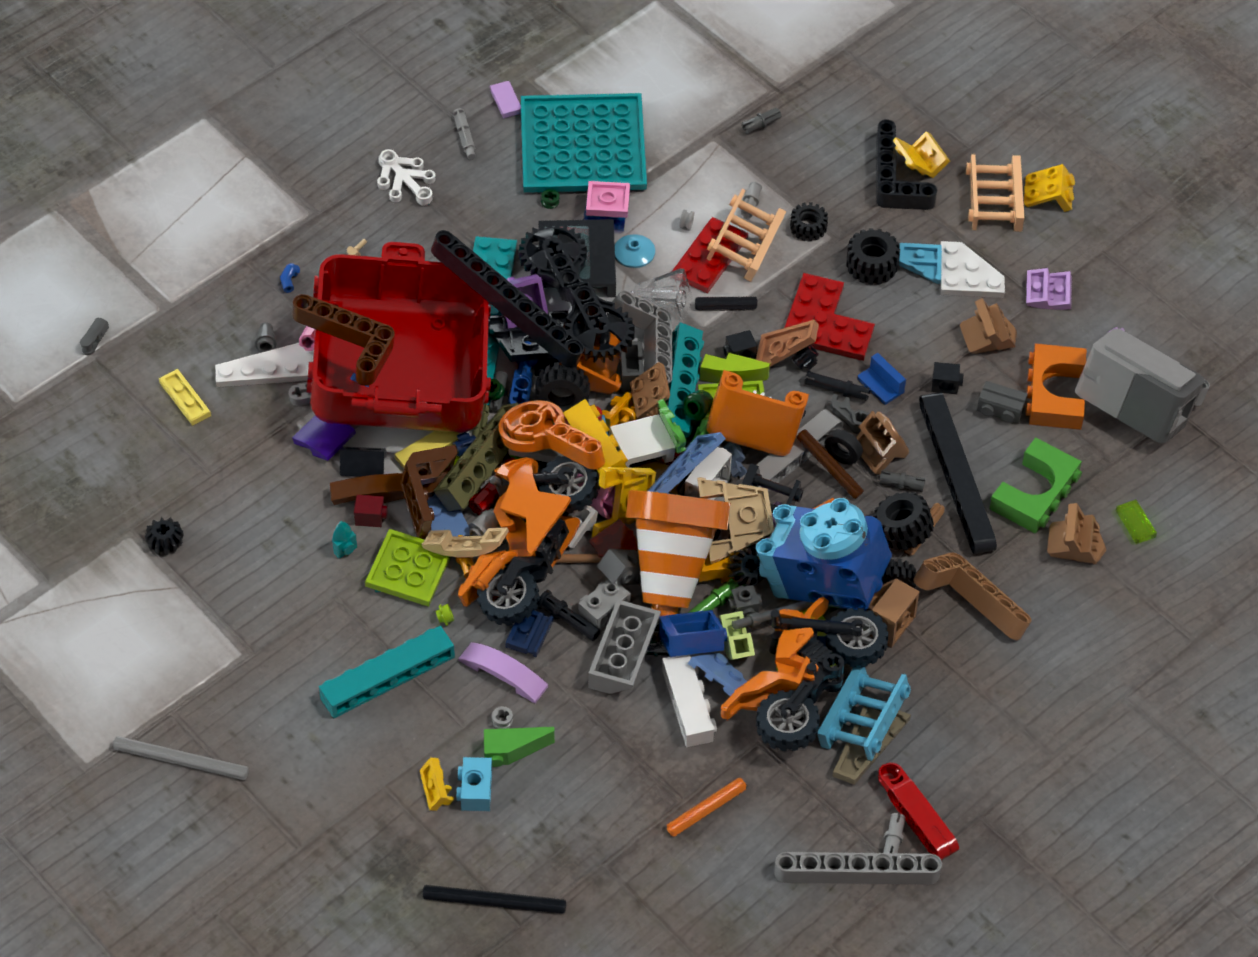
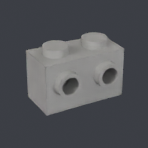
[579,579,630,630]

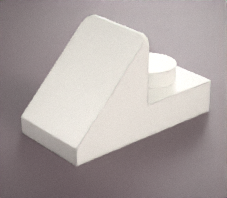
[568,505,598,548]

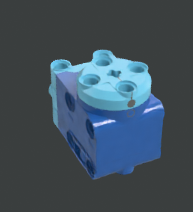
[756,498,892,611]

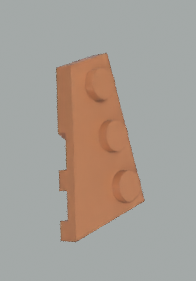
[756,320,819,367]

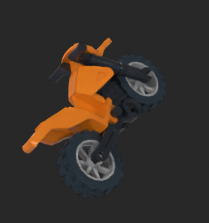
[721,597,888,752]

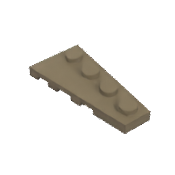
[833,706,911,785]

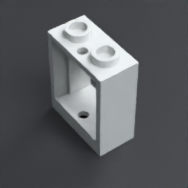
[684,447,732,500]

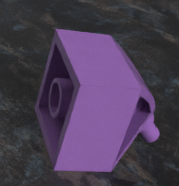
[501,274,549,329]

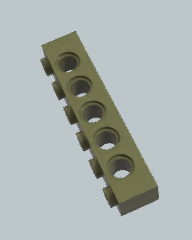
[434,403,519,511]

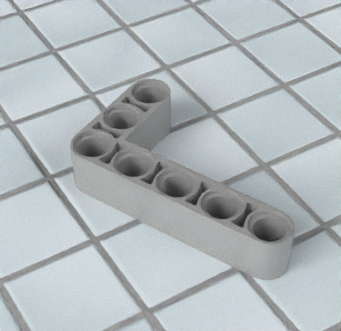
[612,290,672,384]

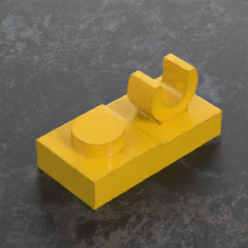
[419,757,455,811]

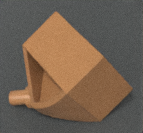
[866,579,920,648]

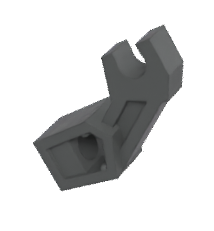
[830,394,870,434]

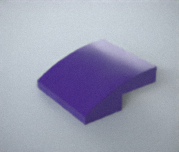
[292,415,356,461]

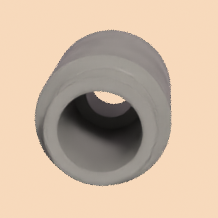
[469,509,500,536]

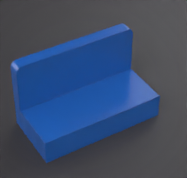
[857,353,906,405]

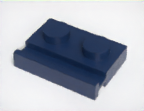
[505,610,553,657]

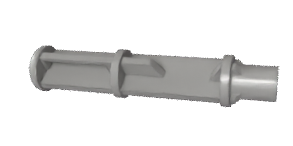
[453,108,476,159]

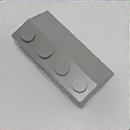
[588,599,661,694]

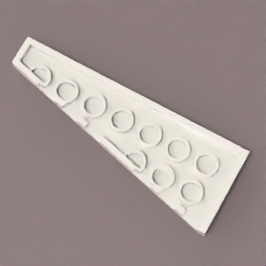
[215,343,314,387]

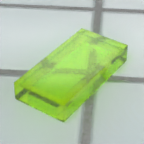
[1116,499,1157,544]

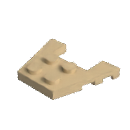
[697,477,774,564]

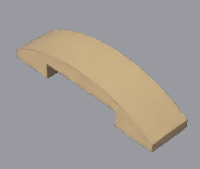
[422,528,509,557]

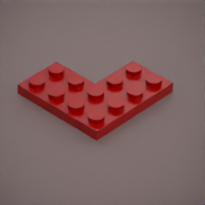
[784,273,875,361]

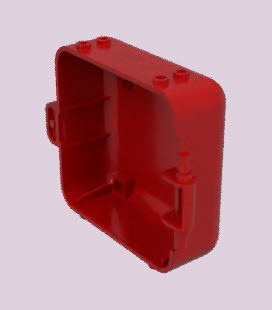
[306,242,491,433]

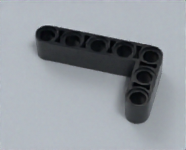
[876,119,937,210]

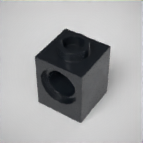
[723,330,757,359]
[931,362,964,394]

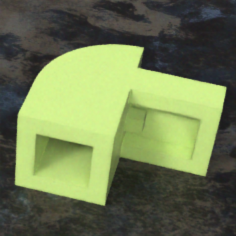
[719,611,755,660]

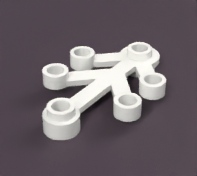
[377,149,436,206]

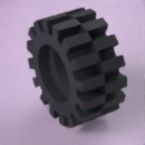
[790,202,828,241]
[882,559,916,589]

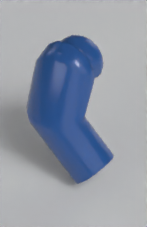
[280,263,300,293]

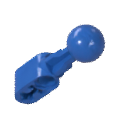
[507,341,539,404]

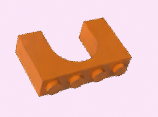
[1026,344,1087,430]

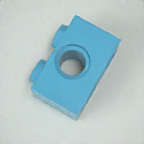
[457,757,492,811]

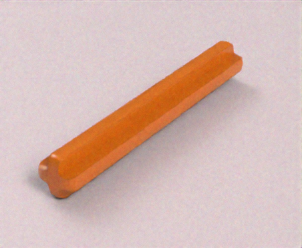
[666,778,746,836]

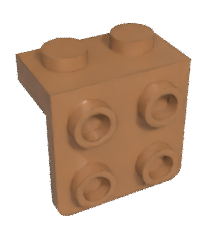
[630,362,670,419]

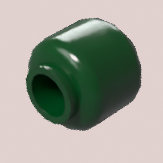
[682,390,713,421]

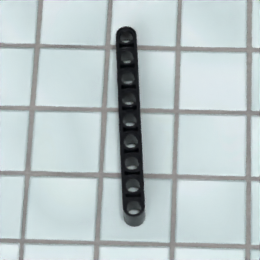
[431,230,584,368]
[919,392,997,554]

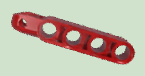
[878,763,959,860]

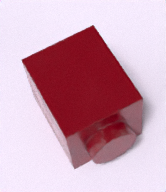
[354,495,388,528]

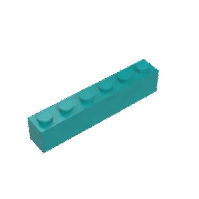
[319,625,455,719]

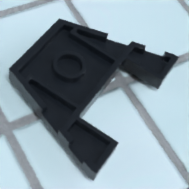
[488,310,568,362]

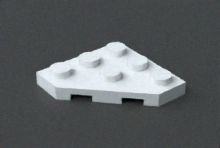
[940,241,1005,298]

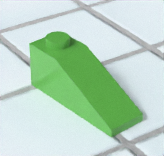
[484,727,555,767]

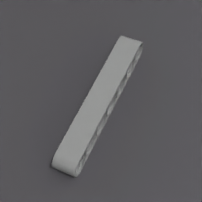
[774,852,942,885]

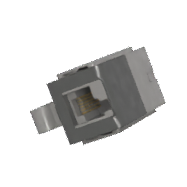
[1075,329,1210,443]

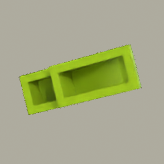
[700,353,770,383]

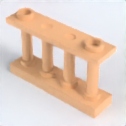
[966,154,1024,232]
[706,189,787,282]

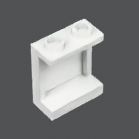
[608,414,676,468]

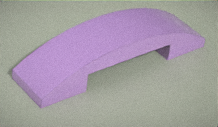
[458,642,548,703]

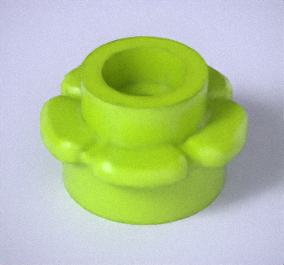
[436,604,454,626]

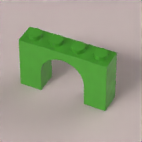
[989,437,1082,534]

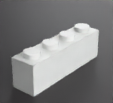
[662,655,717,748]

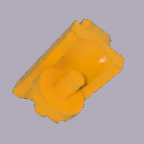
[602,392,638,428]

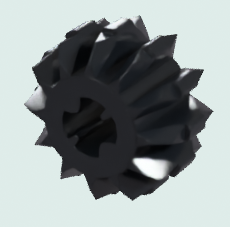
[145,516,184,555]
[726,548,764,587]

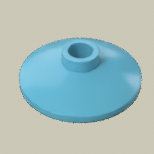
[615,234,655,268]

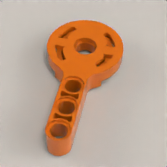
[499,400,605,469]

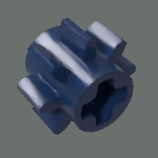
[453,432,476,458]

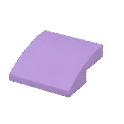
[1026,268,1072,310]

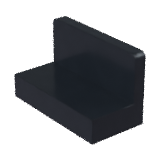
[340,446,386,477]

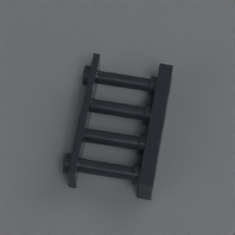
[717,463,804,552]

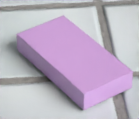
[490,81,521,118]

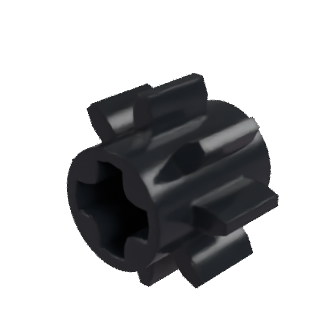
[792,344,819,370]

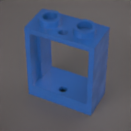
[659,610,727,657]

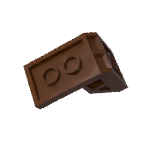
[400,445,458,540]

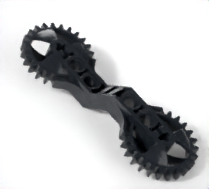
[519,223,635,363]

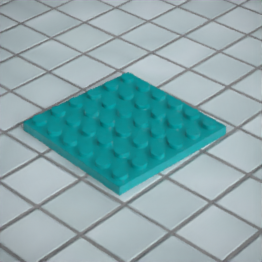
[521,93,647,193]

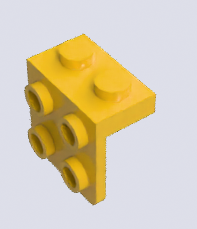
[893,132,950,178]
[1024,164,1075,212]

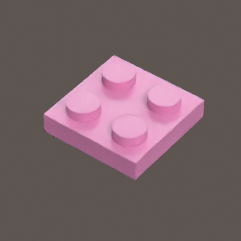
[586,181,630,218]

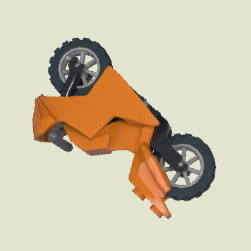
[458,456,600,626]

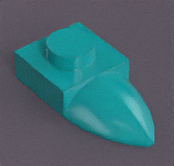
[332,521,357,559]

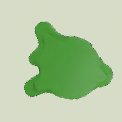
[657,399,686,454]

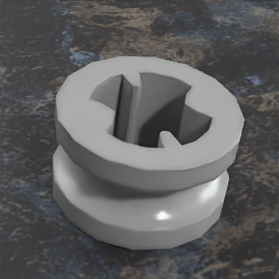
[679,210,694,230]
[492,706,513,729]

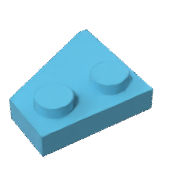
[899,243,942,284]

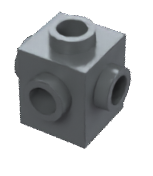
[728,585,762,618]

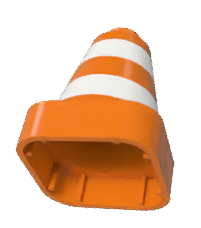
[626,490,731,616]

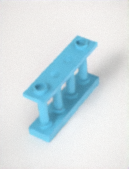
[817,665,911,761]

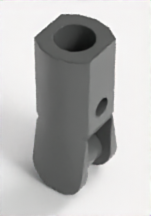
[80,318,109,355]

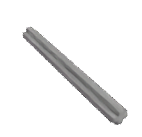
[113,736,249,780]

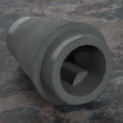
[255,323,276,353]

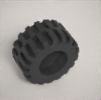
[846,228,900,285]
[534,362,590,421]
[873,491,934,551]

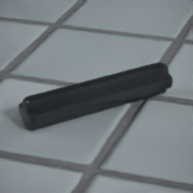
[695,296,758,310]

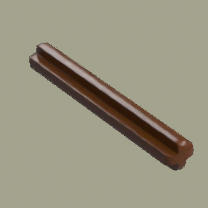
[797,429,864,499]

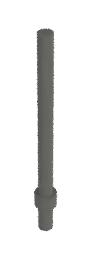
[732,601,813,630]

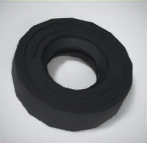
[824,429,863,465]

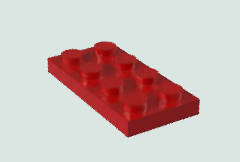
[671,217,748,294]

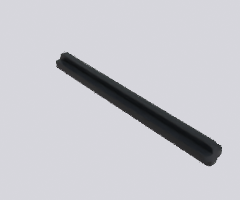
[422,885,567,914]

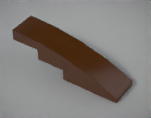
[330,473,423,505]

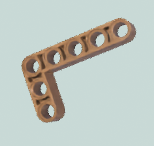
[913,552,1032,640]

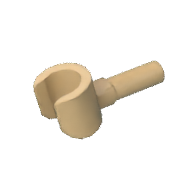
[347,239,367,256]

